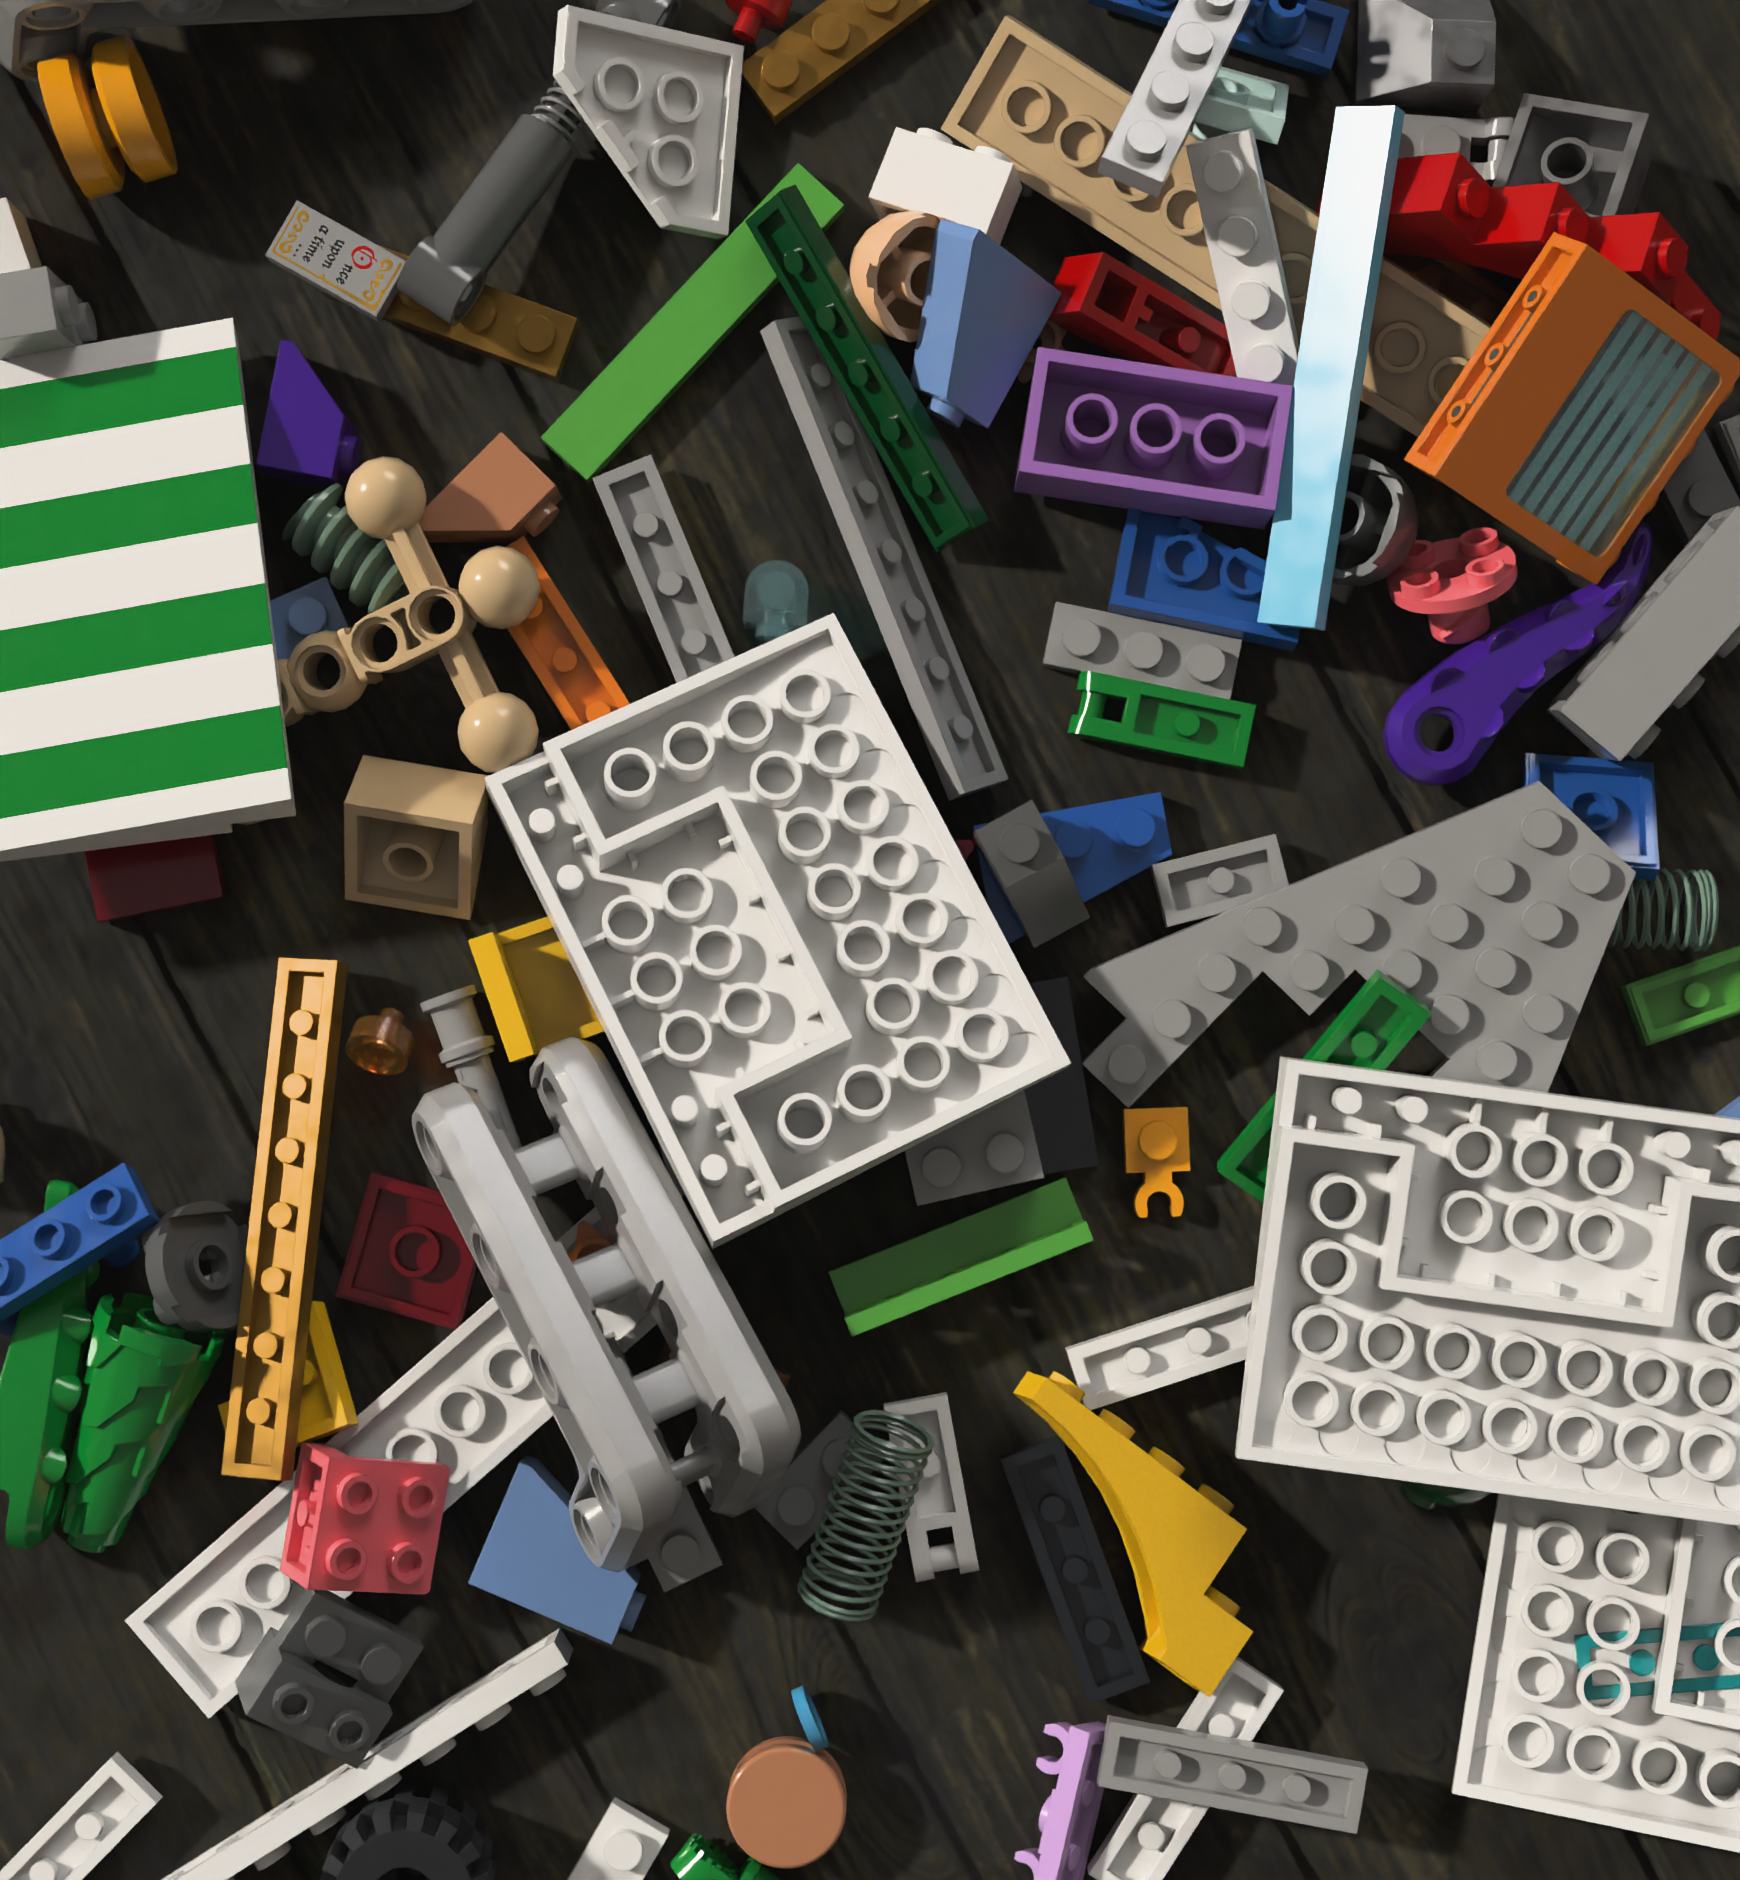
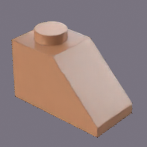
[419,432,562,543]

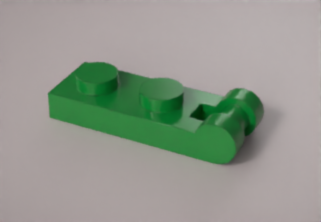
[1067,671,1256,770]

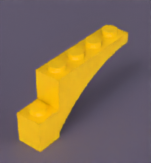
[1013,1371,1253,1697]

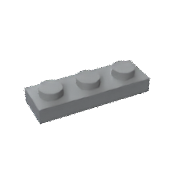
[1042,602,1242,700]

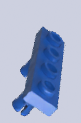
[1088,0,1350,78]
[0,1162,160,1336]

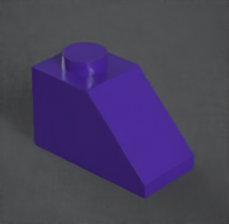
[256,340,361,490]

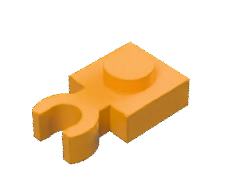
[1122,1107,1190,1218]

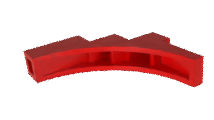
[1316,152,1721,366]

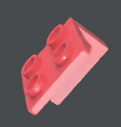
[280,1442,450,1594]

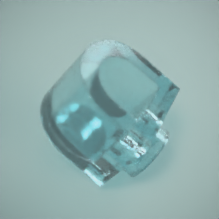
[743,560,810,641]

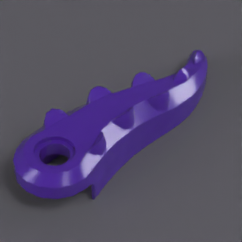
[1383,523,1653,786]

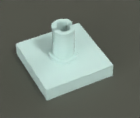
[1192,66,1289,145]

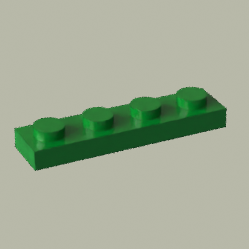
[1217,969,1431,1203]

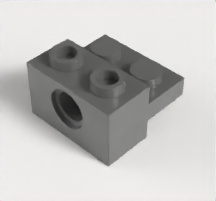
[235,1589,424,1769]

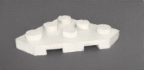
[553,5,744,239]

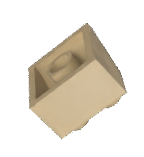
[344,755,489,920]

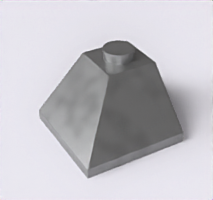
[1354,0,1496,110]

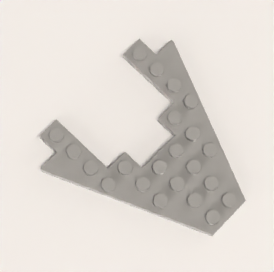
[1082,781,1636,1108]

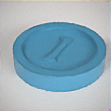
[791,1685,829,1752]

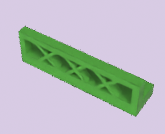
[828,1177,1094,1337]

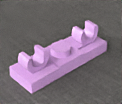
[1014,1721,1106,1880]

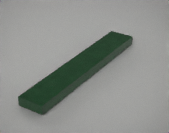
[745,184,989,552]

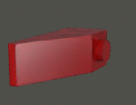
[1048,252,1236,377]

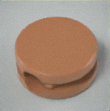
[726,1736,847,1869]

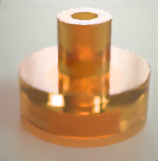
[346,1008,415,1075]

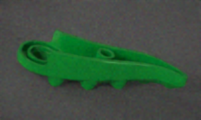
[0,1179,100,1551]

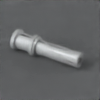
[420,984,522,1150]

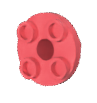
[1387,527,1518,645]

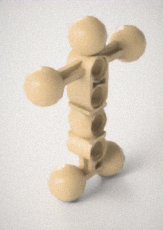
[236,456,540,825]

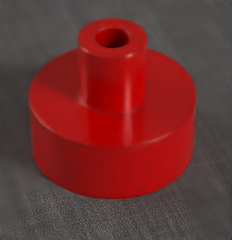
[725,0,793,43]

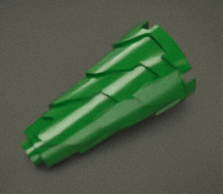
[60,1292,227,1553]

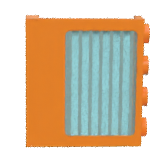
[1404,232,1740,585]

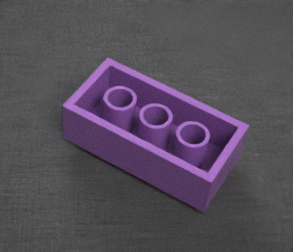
[1014,347,1293,530]

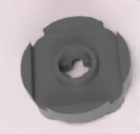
[142,1200,249,1333]

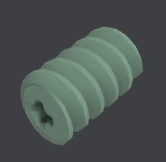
[282,483,410,614]

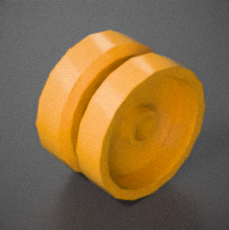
[37,34,178,200]

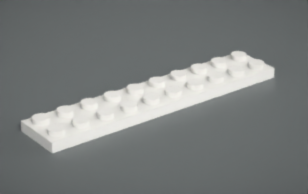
[125,1207,657,1719]

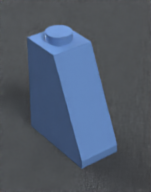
[910,219,1062,428]
[468,1454,647,1645]

